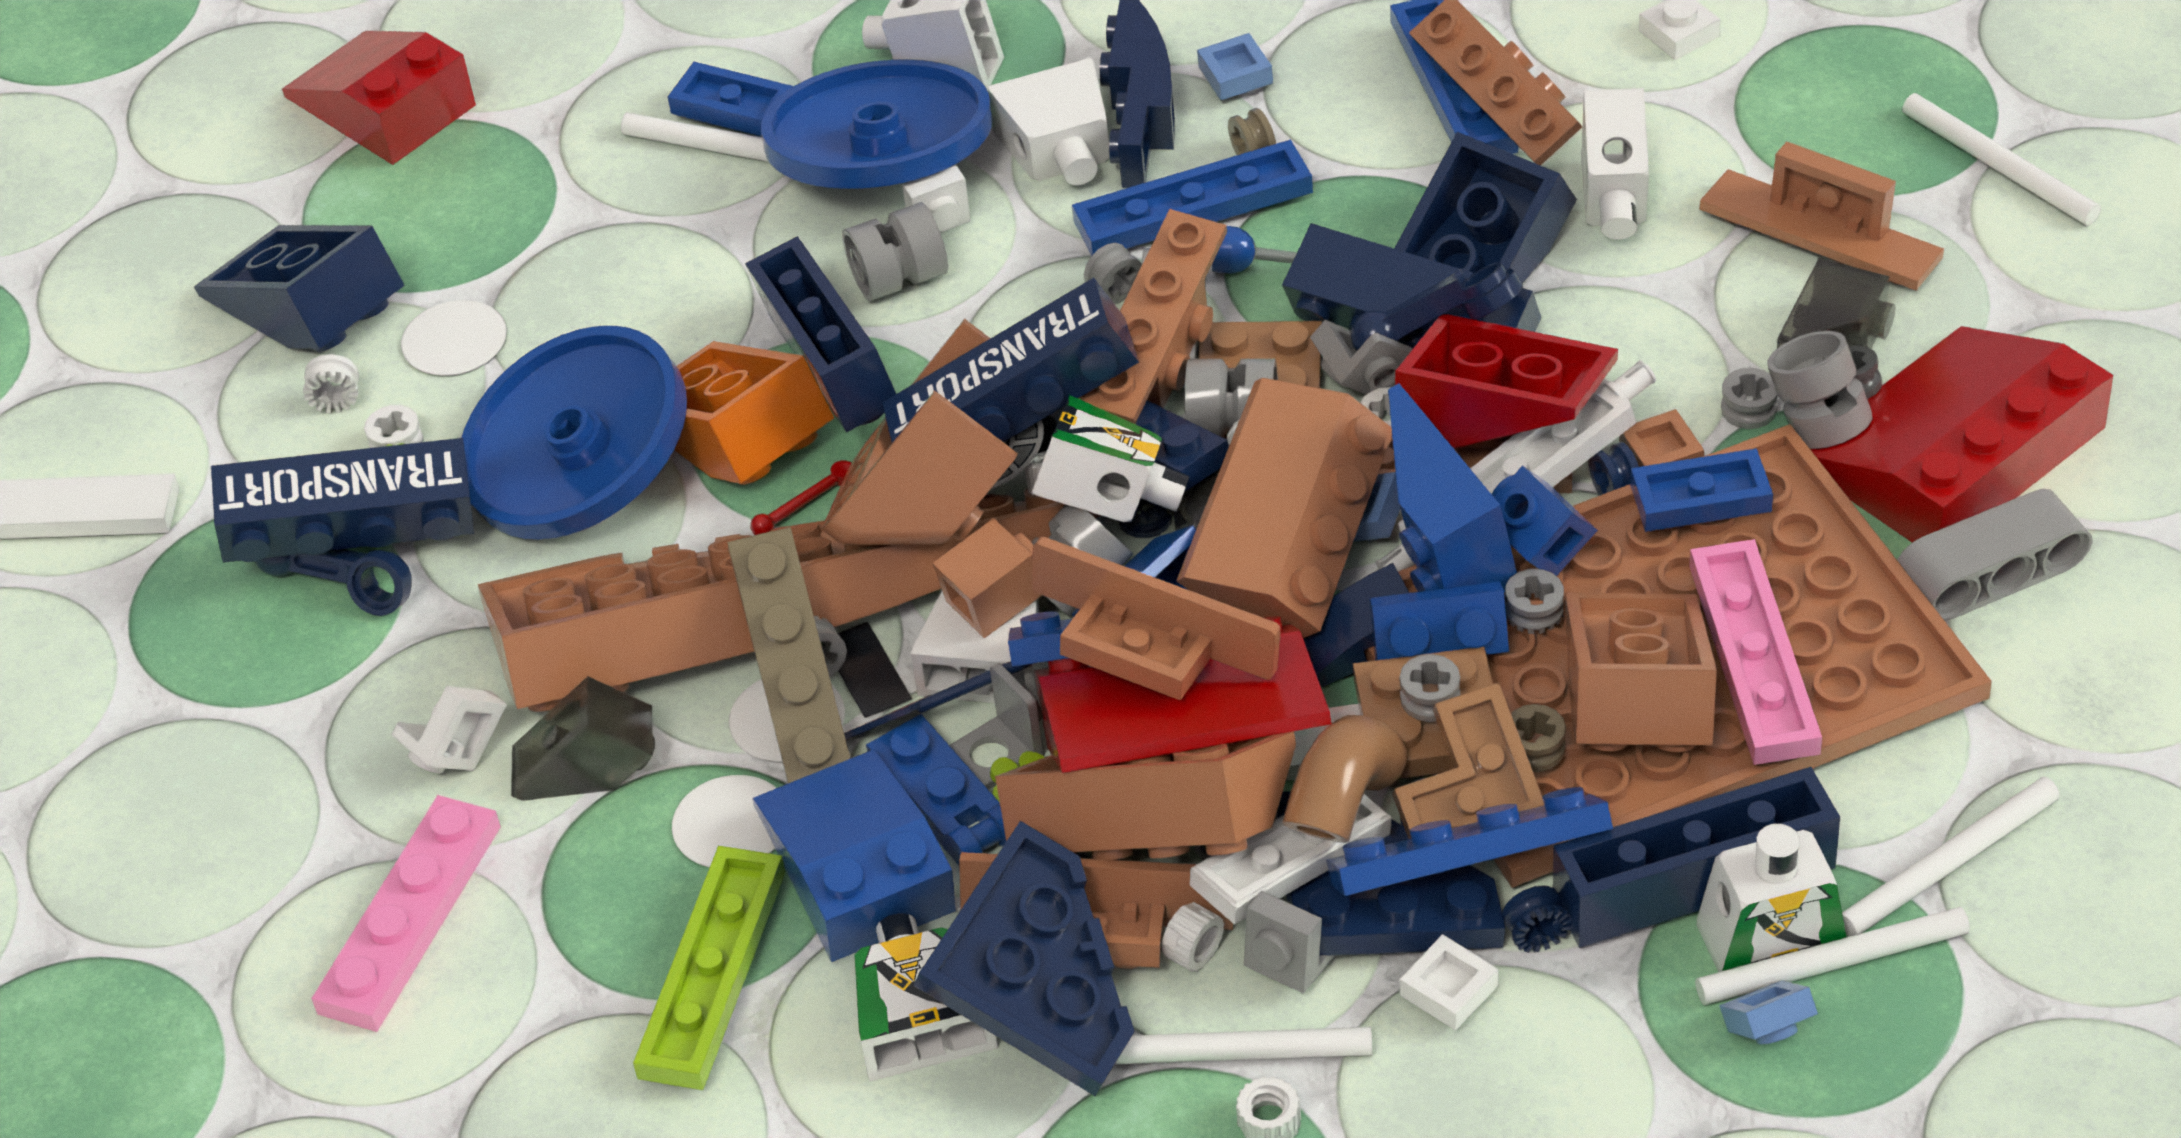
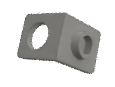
[949,663,1043,790]

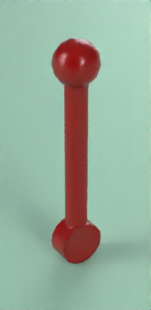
[750,460,851,535]

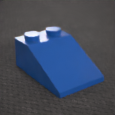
[1388,383,1517,592]
[752,749,956,963]

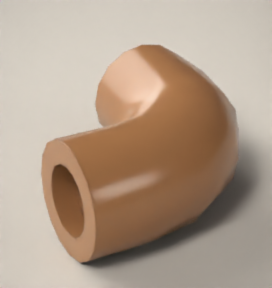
[1282,715,1407,843]

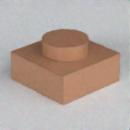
[1619,409,1704,467]

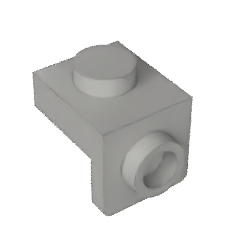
[1310,320,1412,395]
[1244,891,1334,994]

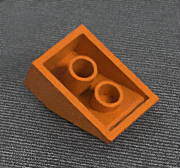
[674,341,834,485]

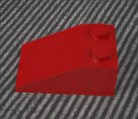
[282,31,476,165]
[1395,314,1618,448]

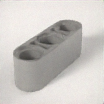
[1897,489,2093,621]

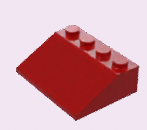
[1809,326,2114,542]
[1034,616,1332,773]

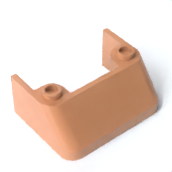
[821,318,1018,545]

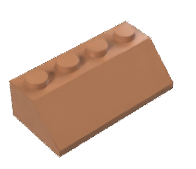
[1176,377,1392,638]
[995,731,1296,860]

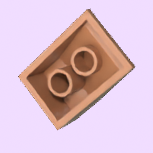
[1565,593,1717,752]

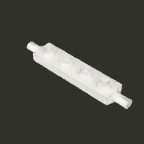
[1376,360,1656,571]

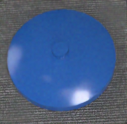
[761,59,992,189]
[461,326,687,540]

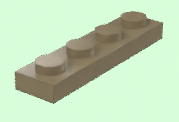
[727,527,851,783]

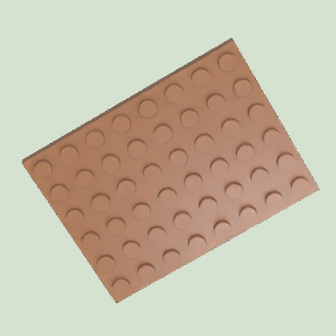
[1334,424,1992,888]

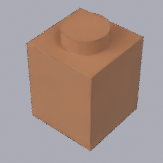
[932,518,1042,638]

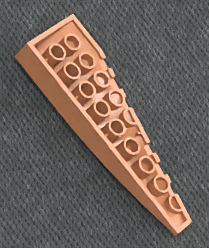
[478,489,1102,712]

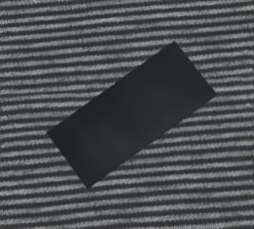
[822,622,912,718]

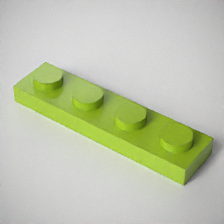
[633,845,786,1090]

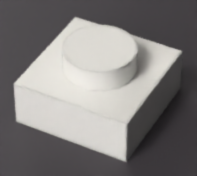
[1639,0,1720,60]
[902,165,971,233]
[1399,934,1498,1031]

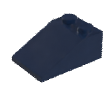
[1394,132,1577,283]
[194,225,405,352]

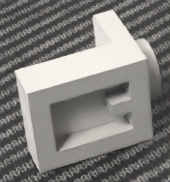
[392,686,507,773]

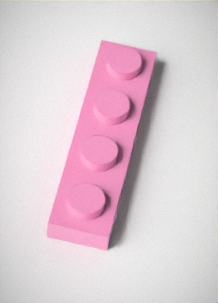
[1689,539,1822,765]
[311,795,501,1032]

